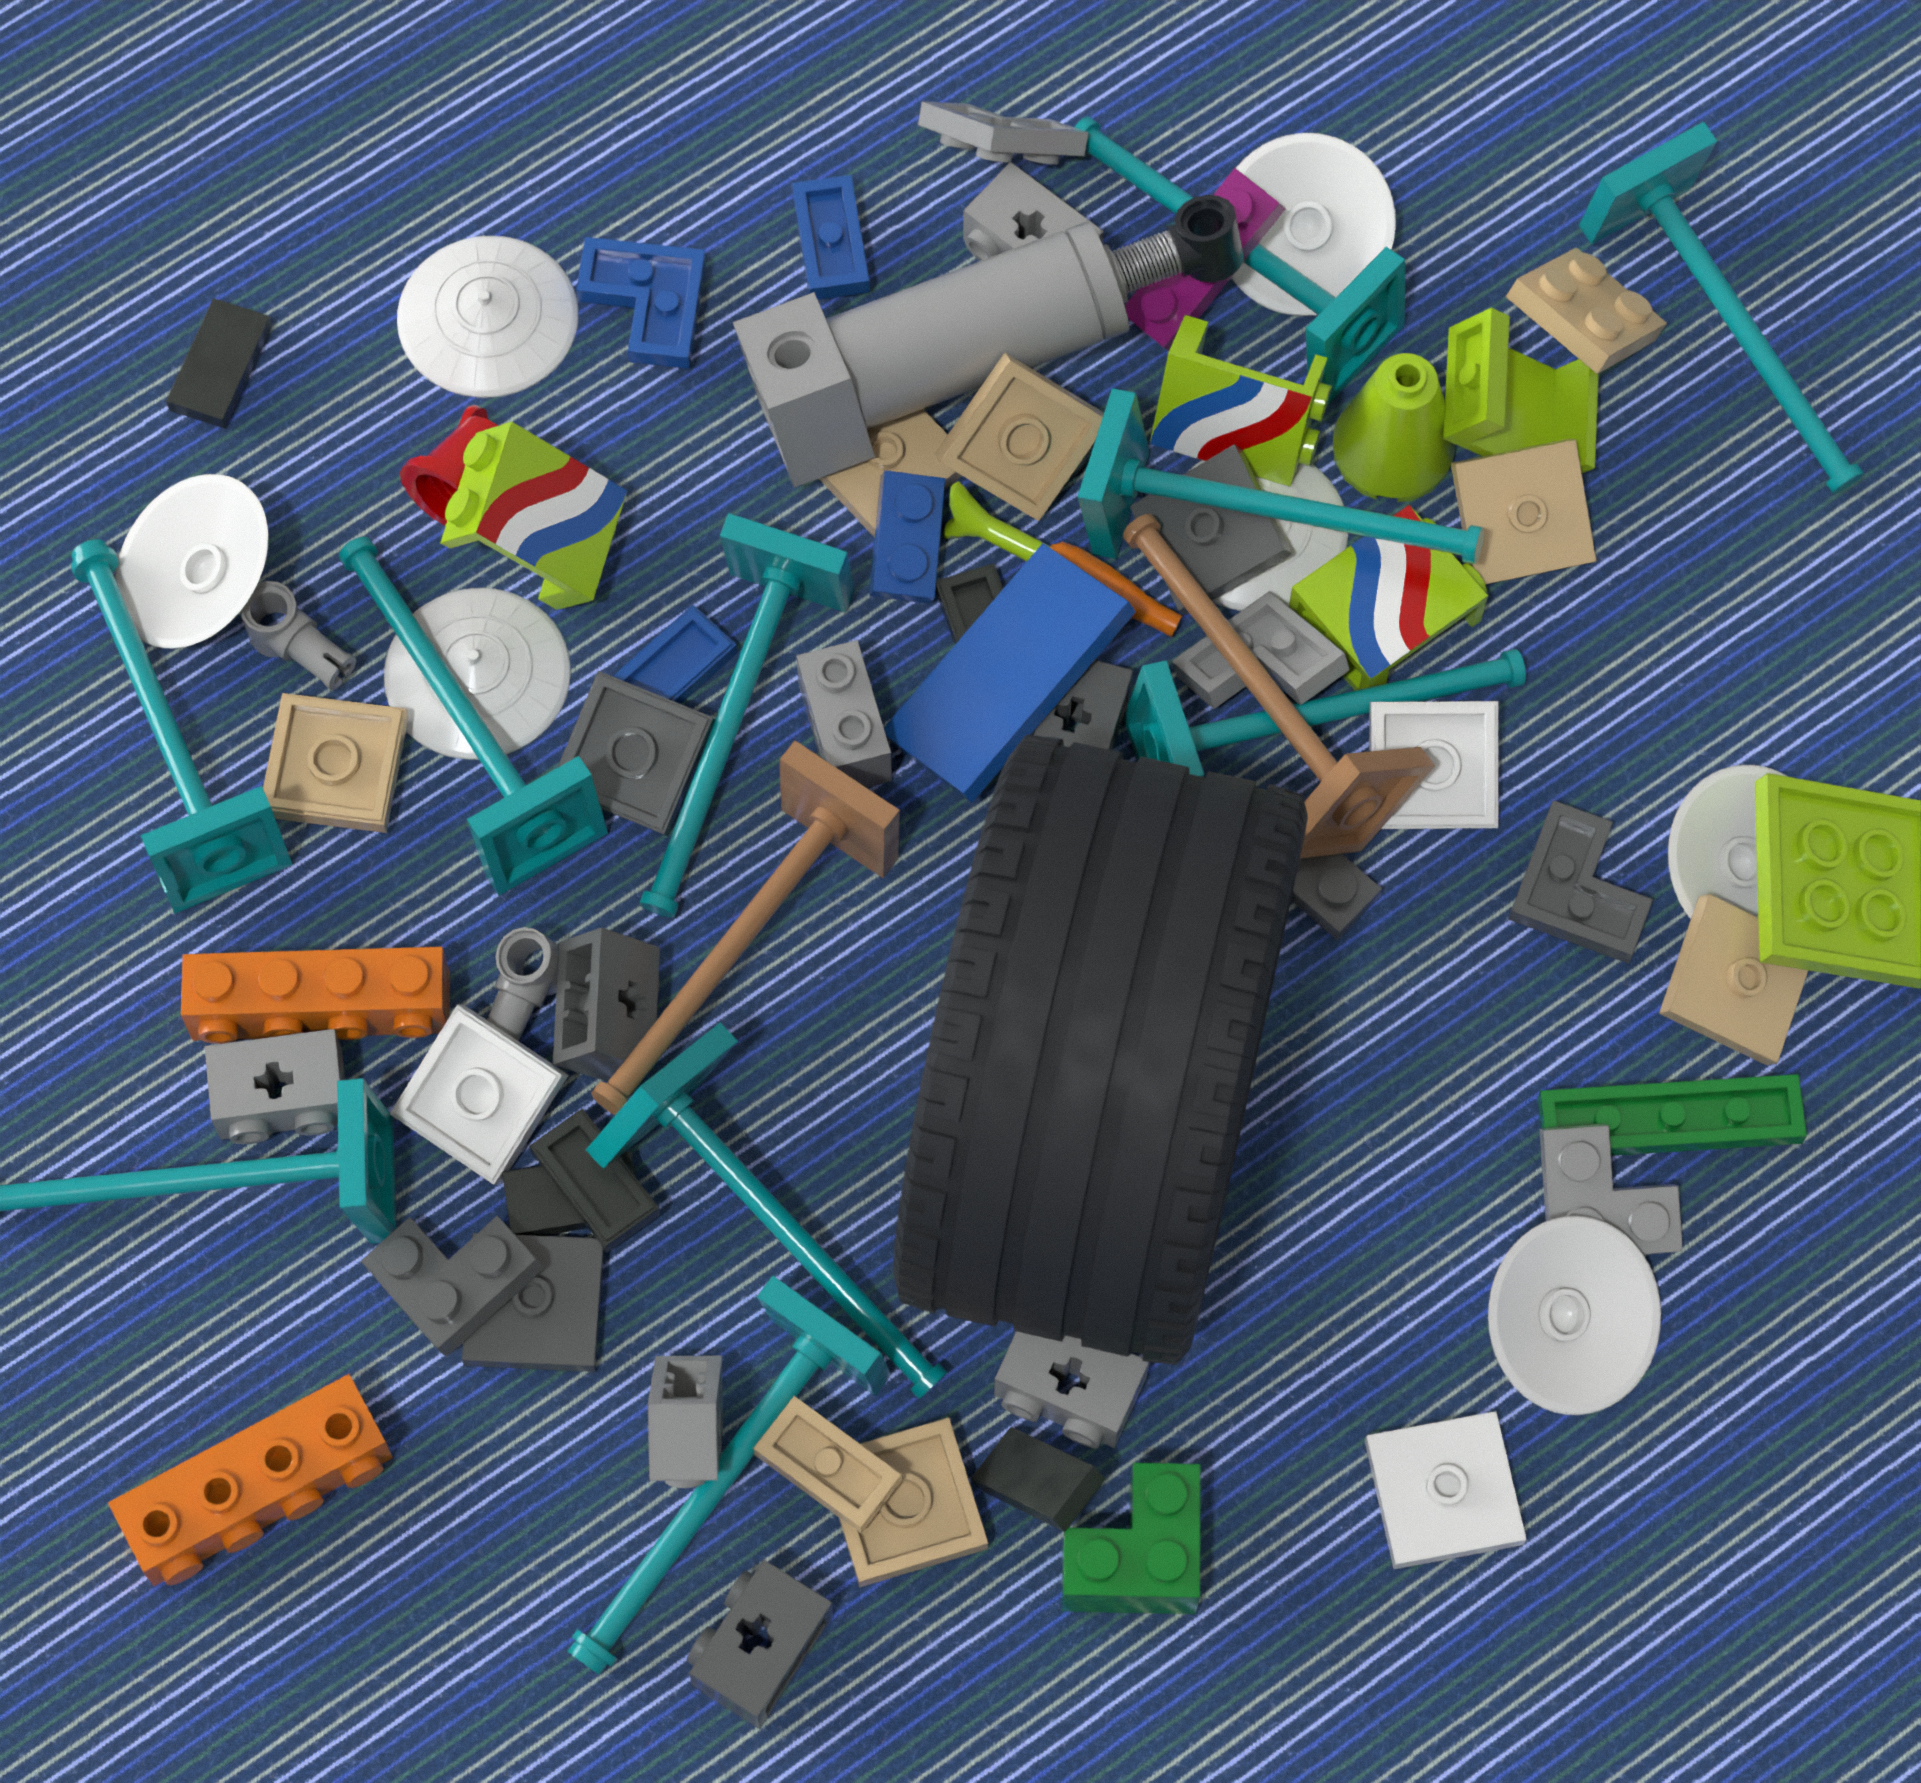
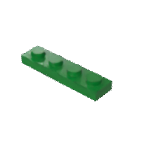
[1537,1074,1807,1156]

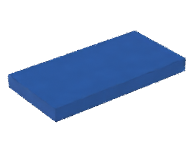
[884,543,1136,803]

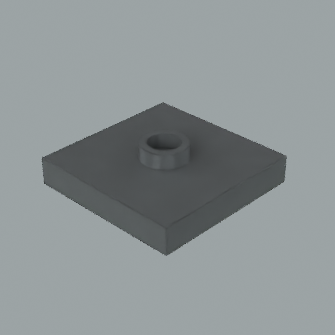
[1130,444,1292,615]
[557,671,715,836]
[462,1233,605,1372]

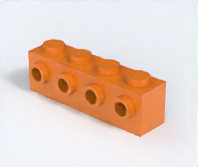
[181,947,450,1044]
[108,1374,393,1586]

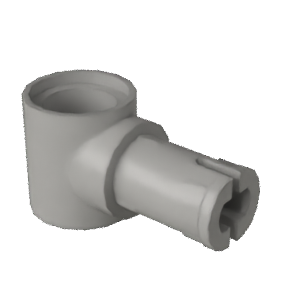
[240,581,356,690]
[487,927,559,1041]

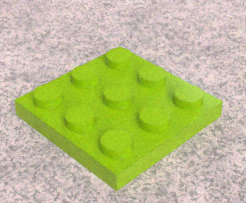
[1755,773,1921,989]

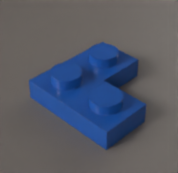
[576,237,706,369]

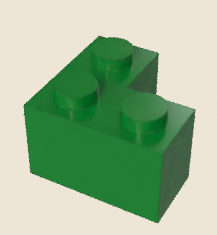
[1062,1463,1200,1614]

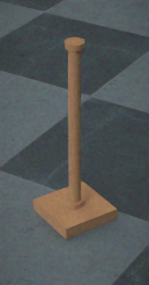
[1123,514,1435,858]
[591,741,900,1115]

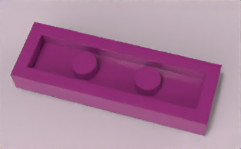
[1125,168,1286,351]

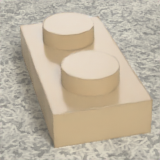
[753,1396,902,1533]

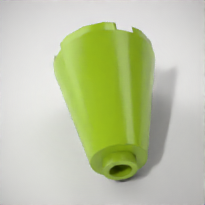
[1333,353,1455,502]

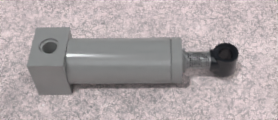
[733,195,1244,488]

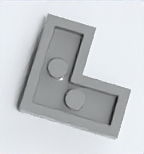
[918,101,1088,164]
[1172,591,1350,709]
[1539,1124,1683,1254]

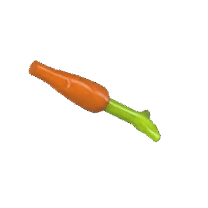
[943,481,1183,637]

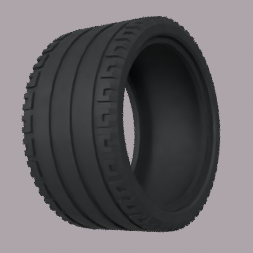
[893,735,1308,1365]

